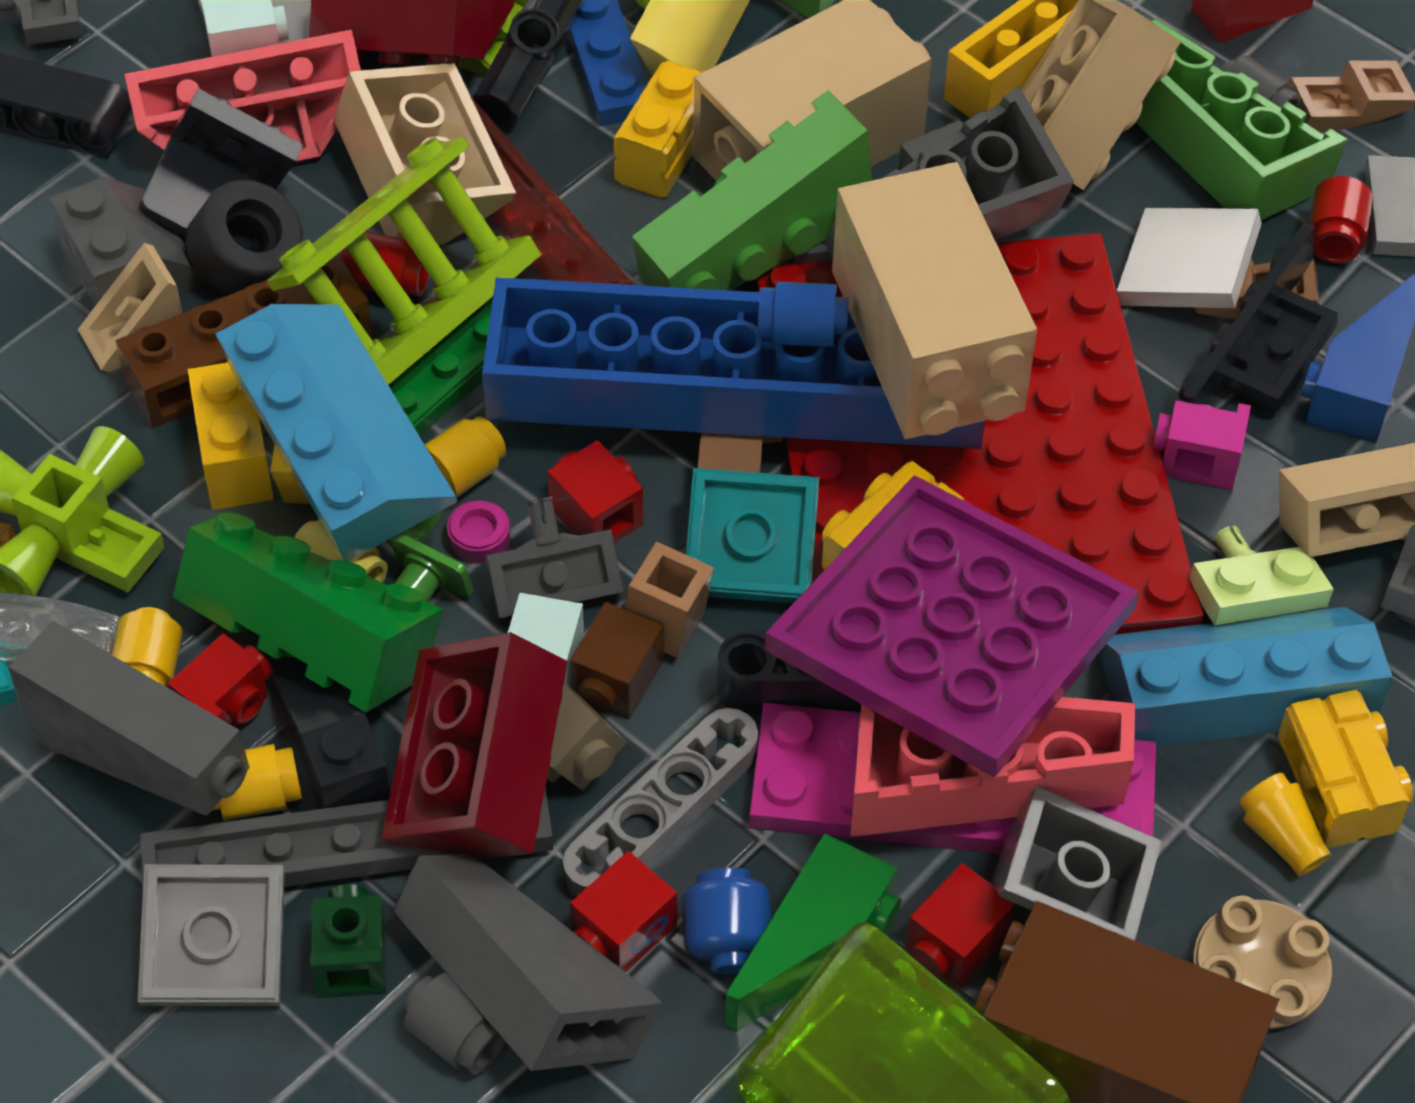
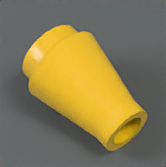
[1239,773,1332,877]

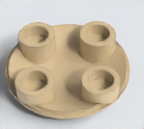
[1193,895,1332,1029]

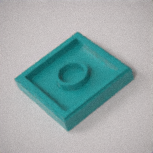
[686,468,819,603]

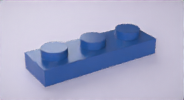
[567,0,648,127]

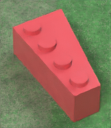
[850,697,1135,837]

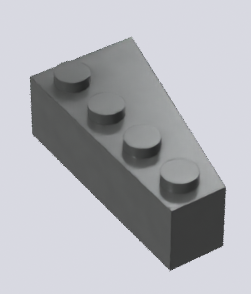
[825,86,1074,258]

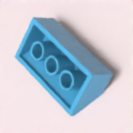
[216,304,458,561]
[1098,607,1392,747]

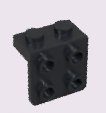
[139,88,303,251]

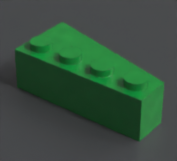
[173,512,443,713]

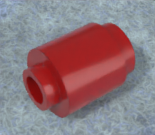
[1309,176,1373,264]
[341,231,430,297]

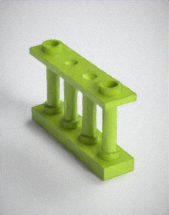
[266,137,542,385]

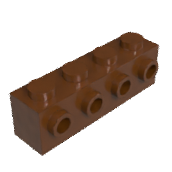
[115,254,373,429]

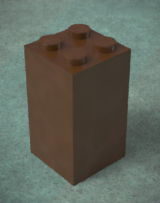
[966,900,1280,1103]

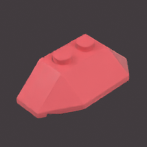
[124,30,361,163]

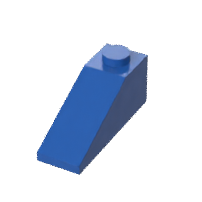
[1301,274,1415,443]

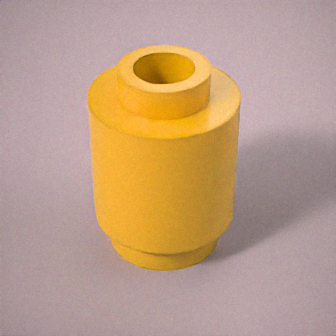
[425,416,506,498]
[111,607,183,688]
[212,744,302,822]

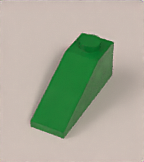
[725,833,902,1032]

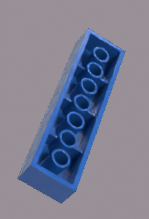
[482,277,985,449]

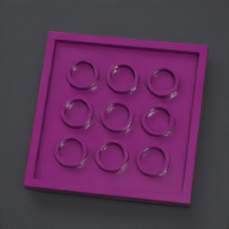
[765,475,1139,777]

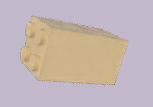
[693,0,932,181]
[832,162,1037,440]

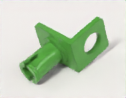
[389,510,474,602]

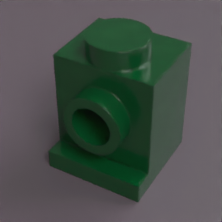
[311,884,387,998]

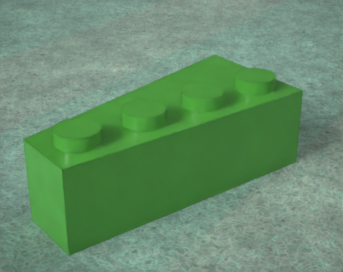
[632,90,872,291]

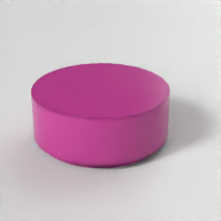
[447,500,511,564]

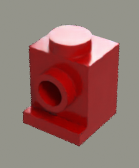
[167,633,274,727]

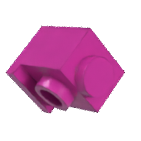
[1153,400,1251,490]

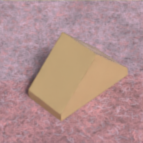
[78,243,183,372]

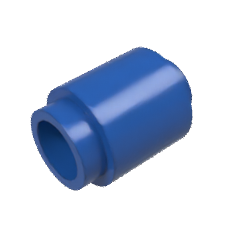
[758,282,849,347]

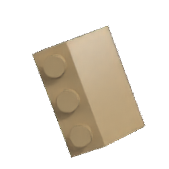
[1021,0,1181,190]
[333,63,516,245]

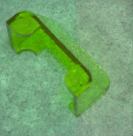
[738,922,1071,1103]

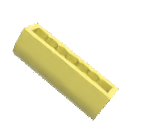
[630,0,750,76]

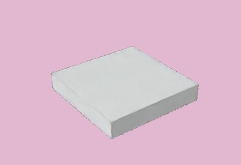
[1117,208,1262,308]

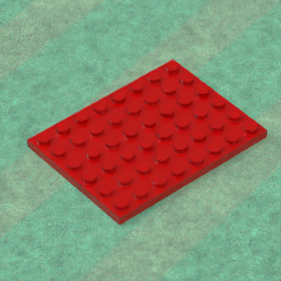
[754,233,1204,635]

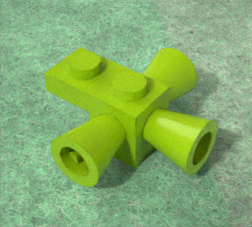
[0,426,165,605]

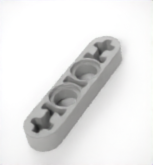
[563,708,758,898]

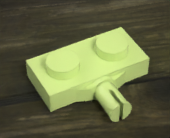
[1189,526,1334,626]

